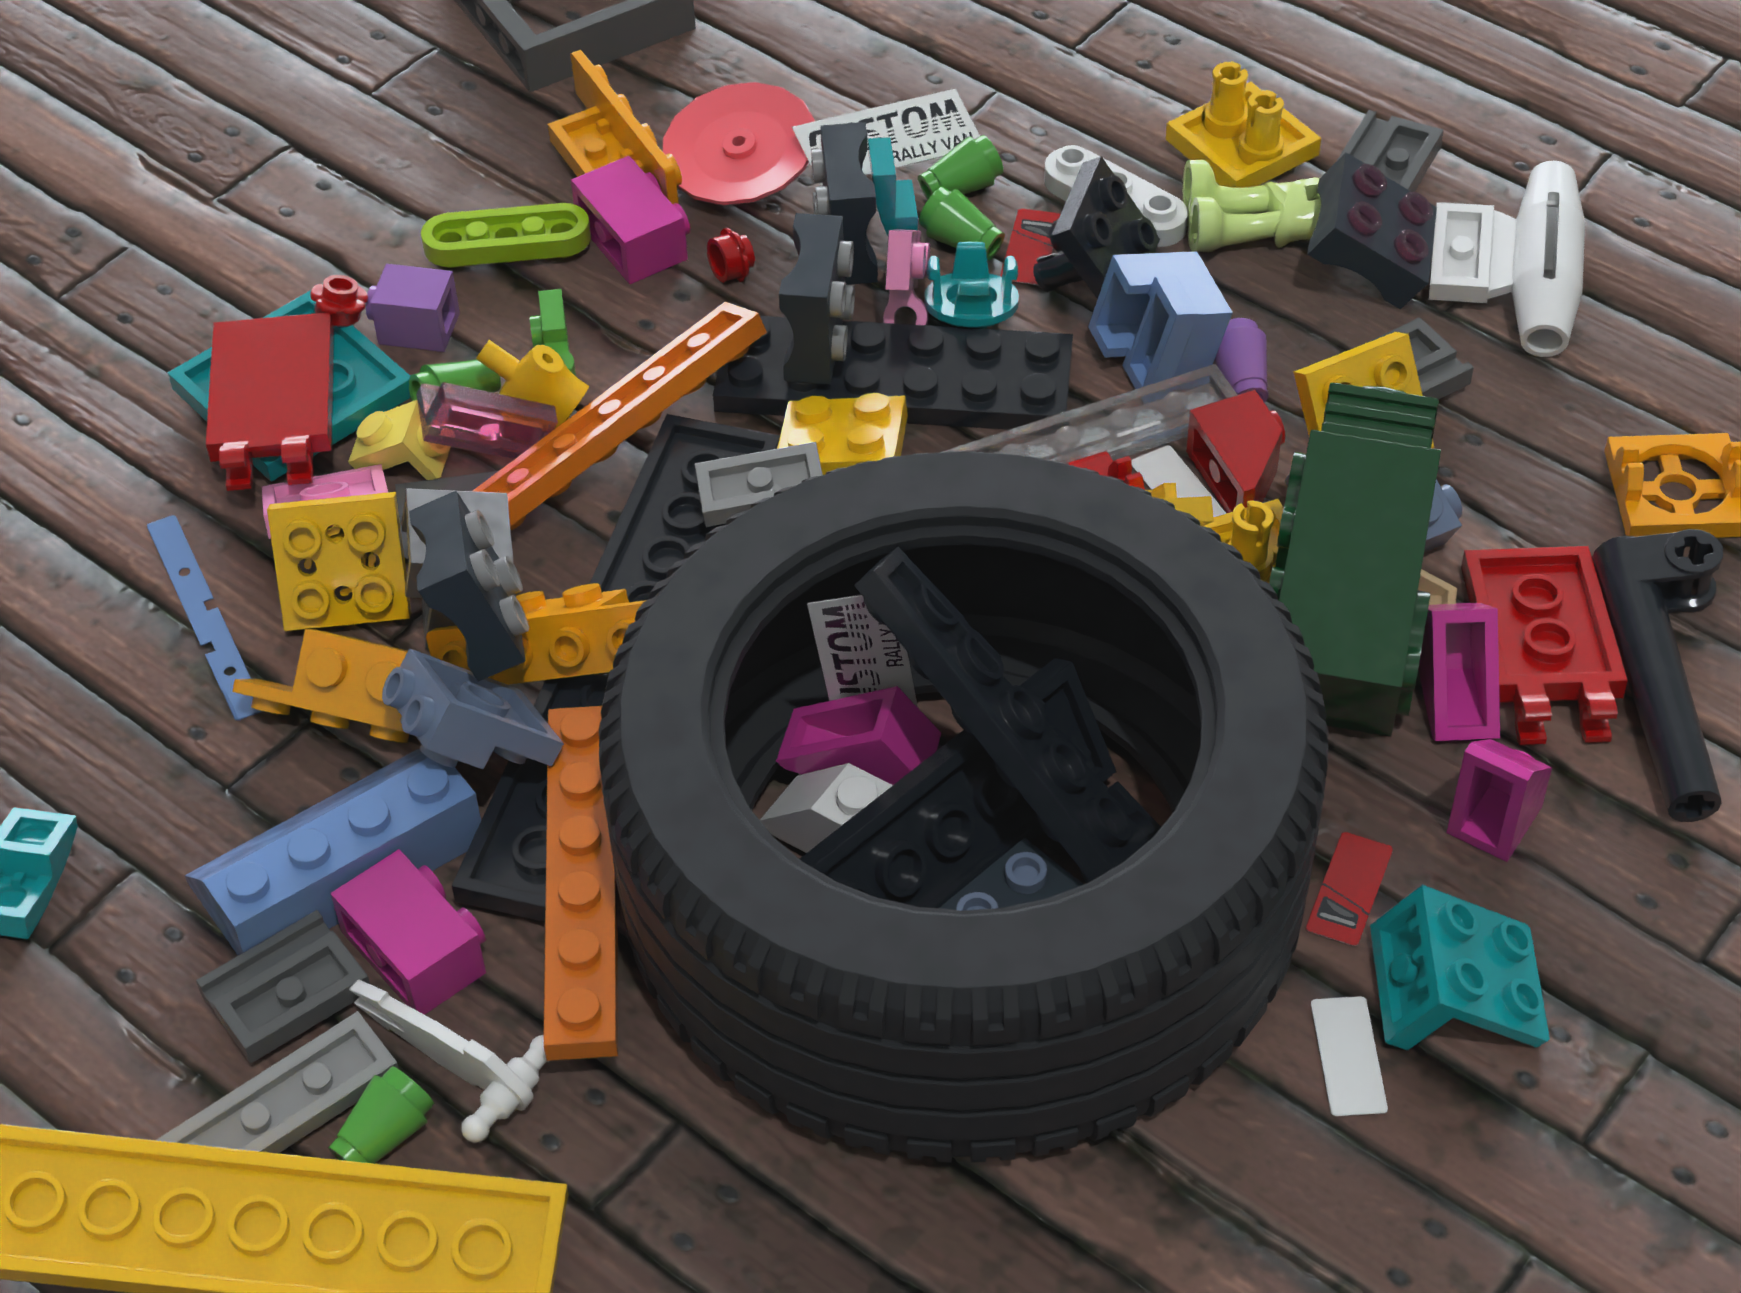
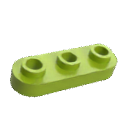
[421,203,591,268]

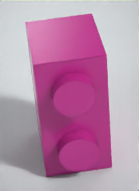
[571,156,690,285]
[330,849,486,1015]

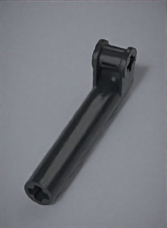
[1592,529,1723,822]

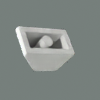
[760,763,893,853]

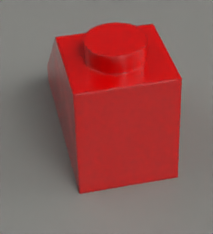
[1186,390,1285,513]

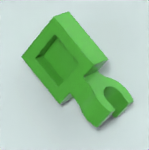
[530,289,576,376]

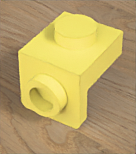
[348,400,453,480]

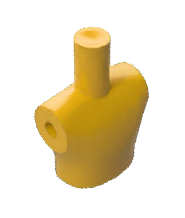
[476,340,589,431]

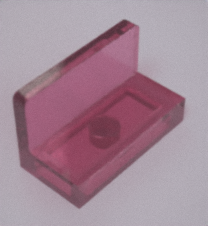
[416,382,558,459]

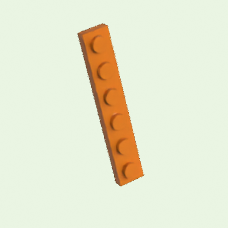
[473,302,767,531]
[544,706,618,1061]

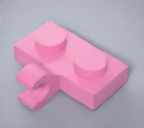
[884,229,930,325]

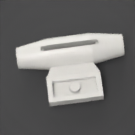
[1429,161,1585,357]

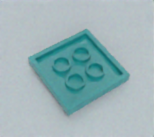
[167,290,411,482]

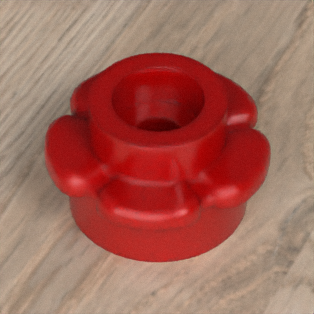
[707,228,755,282]
[310,275,368,326]

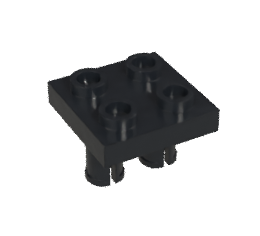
[1033,156,1160,299]

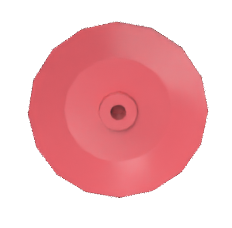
[662,82,815,205]

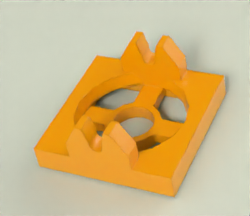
[1604,433,1741,538]

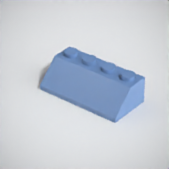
[185,749,481,955]

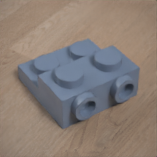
[382,648,564,769]

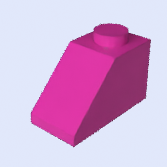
[1418,603,1500,741]
[776,686,942,785]
[1446,739,1552,862]

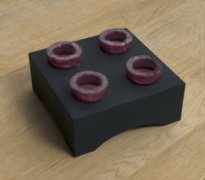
[1307,152,1437,309]

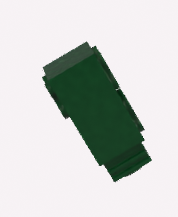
[1269,383,1441,737]

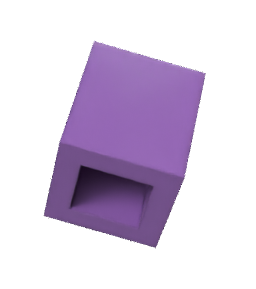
[366,264,460,352]

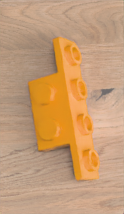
[547,50,682,204]
[426,583,646,685]
[232,629,434,743]

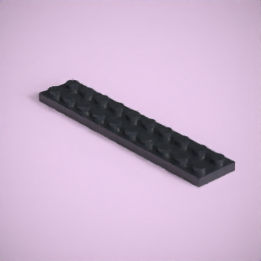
[452,414,780,922]

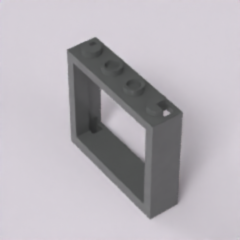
[454,0,696,92]

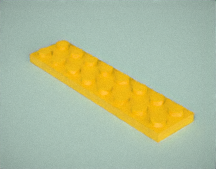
[0,1124,568,1293]

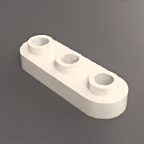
[1044,145,1188,247]

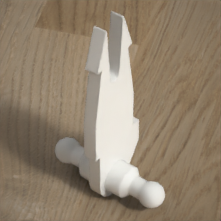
[349,979,549,1143]

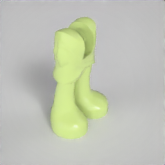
[1183,160,1321,252]

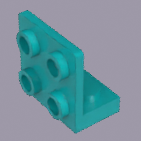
[1370,885,1550,1051]

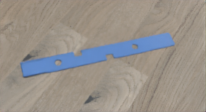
[147,515,262,720]

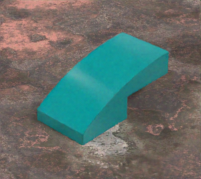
[868,137,918,235]
[0,807,78,939]

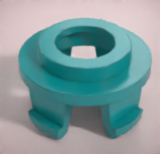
[924,242,1019,329]

